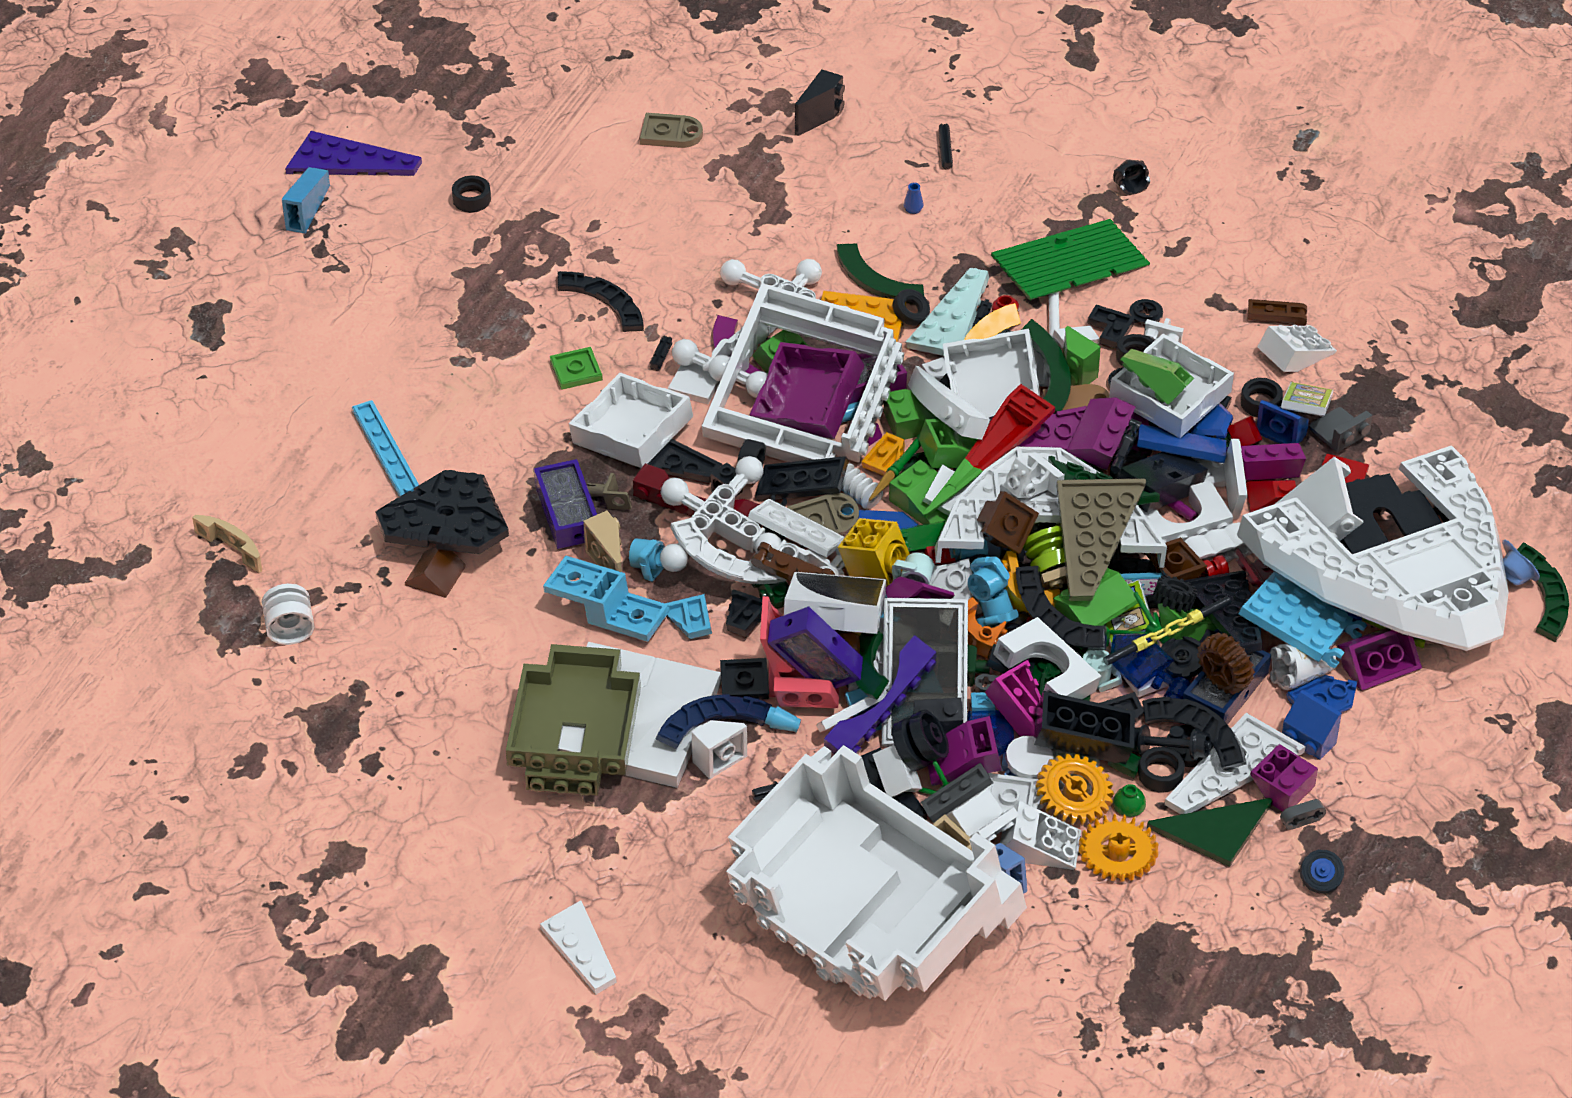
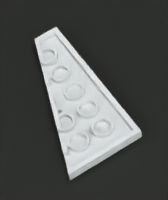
[1165,713,1305,814]

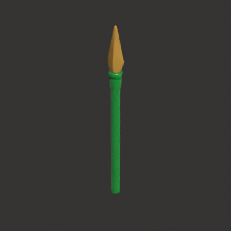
[869,416,939,501]

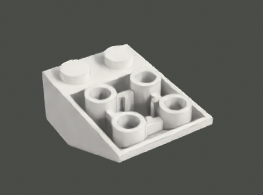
[1257,325,1337,372]
[1000,801,1081,870]

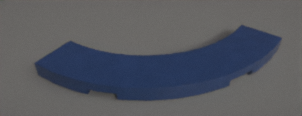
[655,694,772,749]

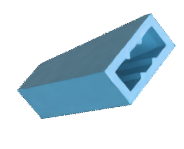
[282,167,330,234]

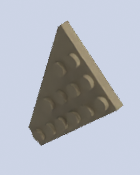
[1056,479,1146,601]

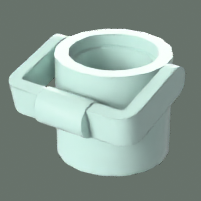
[892,553,934,585]
[1083,650,1122,692]

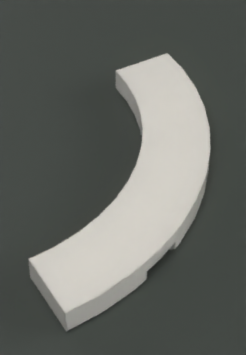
[670,518,786,584]

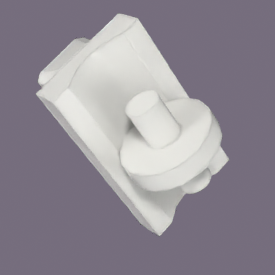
[1144,318,1184,344]

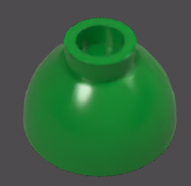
[1112,784,1146,817]

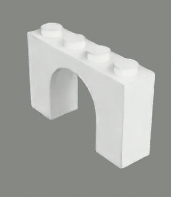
[1140,480,1233,543]
[993,617,1101,699]

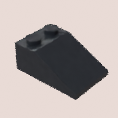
[795,69,845,136]

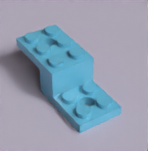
[543,555,670,642]

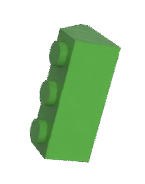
[1053,568,1138,626]

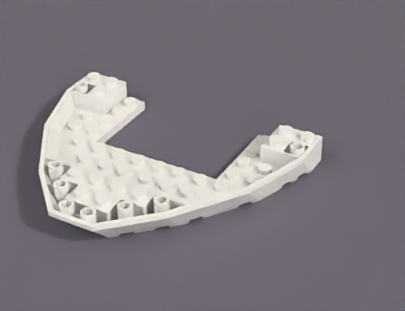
[1237,445,1509,651]

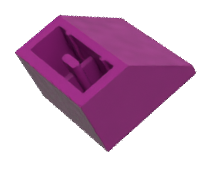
[1250,744,1318,812]

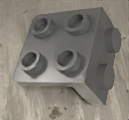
[1309,407,1373,452]

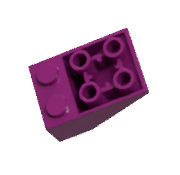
[928,716,1002,786]

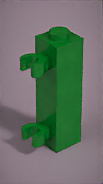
[900,521,946,551]

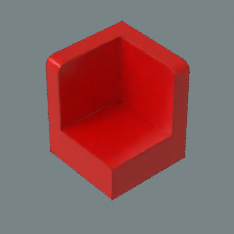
[1228,416,1262,446]

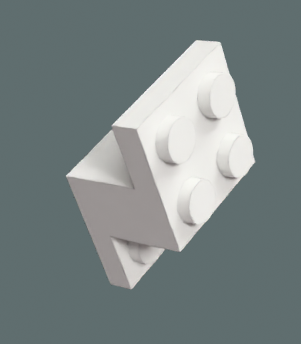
[934,788,1019,841]

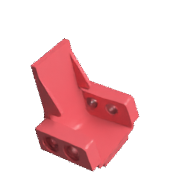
[760,596,840,708]

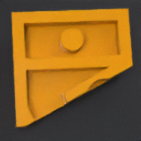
[861,432,905,476]

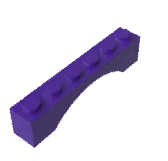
[824,635,937,754]

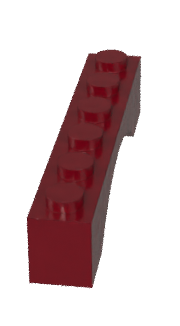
[633,463,761,536]

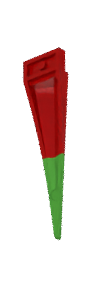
[923,384,1055,518]

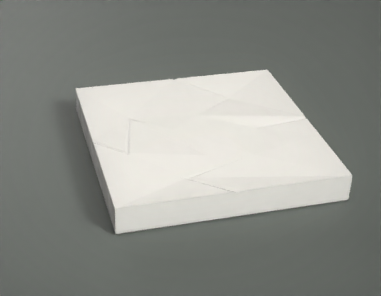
[558,642,721,788]

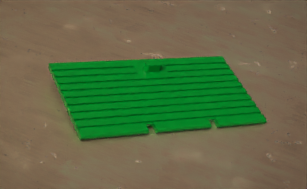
[991,219,1150,300]

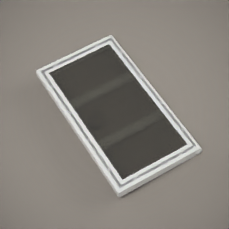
[881,598,968,747]

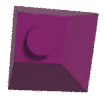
[886,576,955,618]

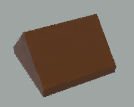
[1144,537,1207,580]
[405,546,466,598]

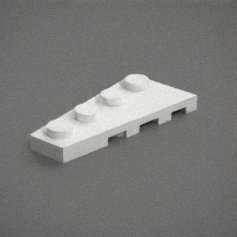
[540,900,617,995]

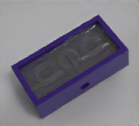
[534,459,597,549]
[768,606,863,689]

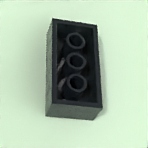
[1034,691,1135,765]

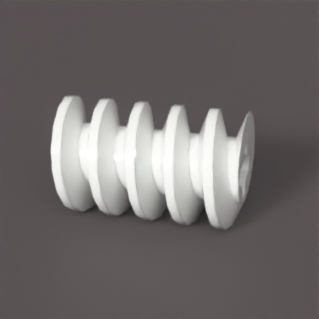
[841,463,883,510]

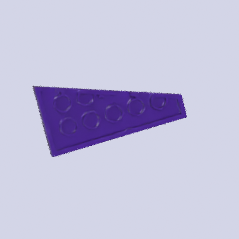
[285,131,422,176]

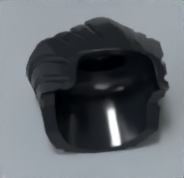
[1113,159,1150,195]

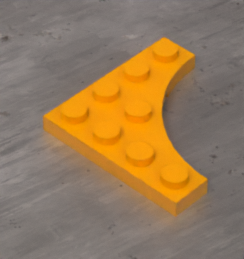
[821,291,906,342]

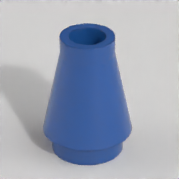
[903,183,924,214]

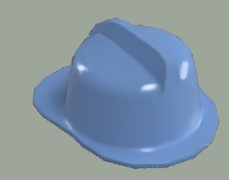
[1502,539,1540,586]

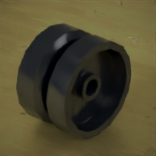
[892,709,949,771]

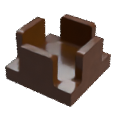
[977,491,1039,554]

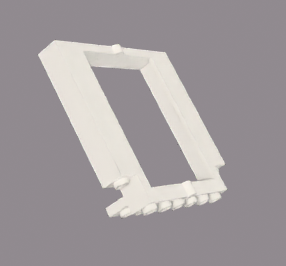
[702,283,904,463]

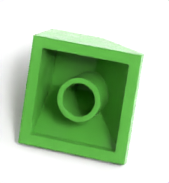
[1158,602,1218,641]

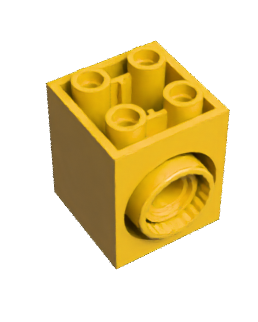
[837,518,910,587]

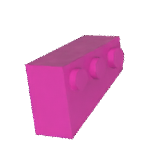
[985,660,1041,737]

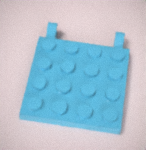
[1239,571,1367,668]

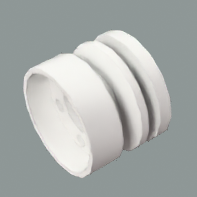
[262,583,315,645]

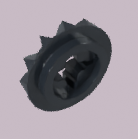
[1129,299,1163,326]

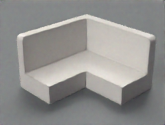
[872,745,925,798]

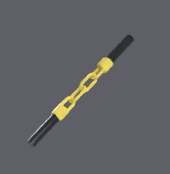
[1103,596,1231,666]

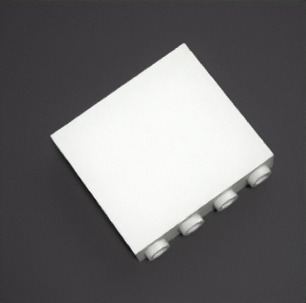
[1275,457,1363,541]

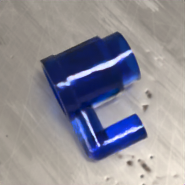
[1151,670,1191,699]

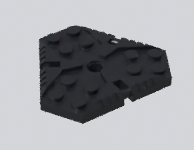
[375,470,509,554]

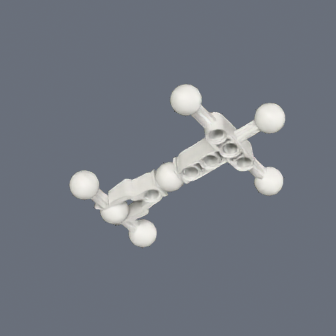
[672,259,851,398]
[660,456,845,576]

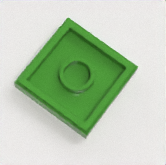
[550,347,603,390]

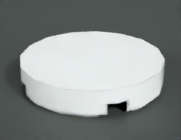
[1005,736,1053,778]

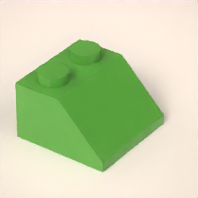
[1063,326,1101,386]

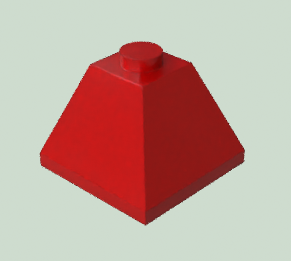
[1246,480,1296,512]

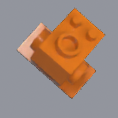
[948,597,1008,658]

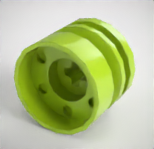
[1023,526,1065,577]

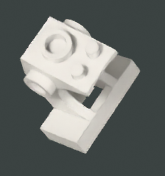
[1003,452,1064,499]

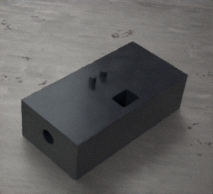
[1117,452,1208,513]

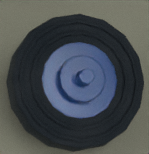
[1300,849,1344,894]

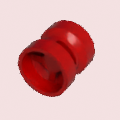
[1201,555,1230,577]

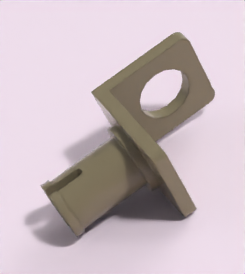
[587,473,632,510]

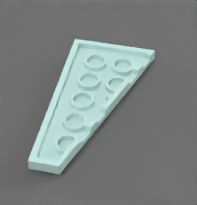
[906,268,989,356]

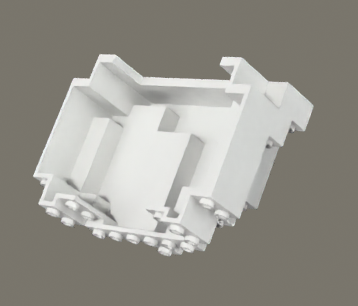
[726,745,1027,1001]

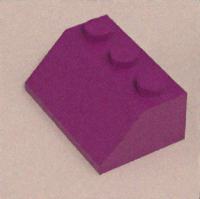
[1067,397,1136,470]
[1226,443,1306,480]
[1337,627,1422,690]

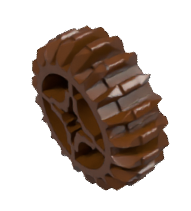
[1197,632,1255,695]

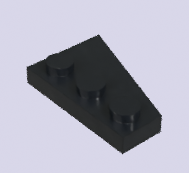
[648,439,722,483]

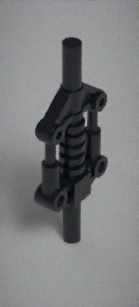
[1110,418,1142,474]

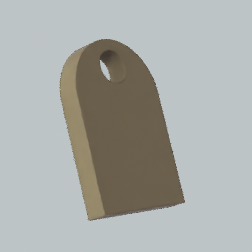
[640,112,703,148]
[787,493,859,548]

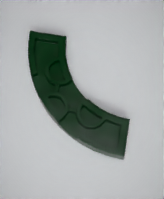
[855,631,889,700]

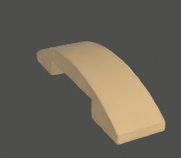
[192,514,262,573]

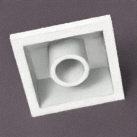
[691,720,747,779]

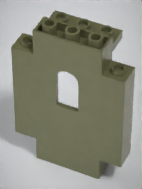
[506,644,641,796]

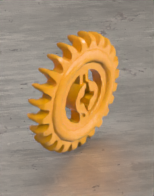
[1035,754,1114,826]
[1079,814,1159,882]

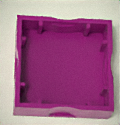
[750,342,865,439]

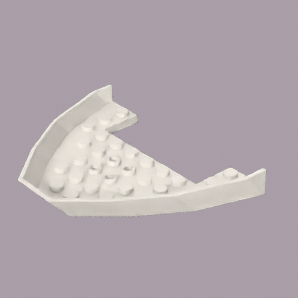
[935,447,1167,568]

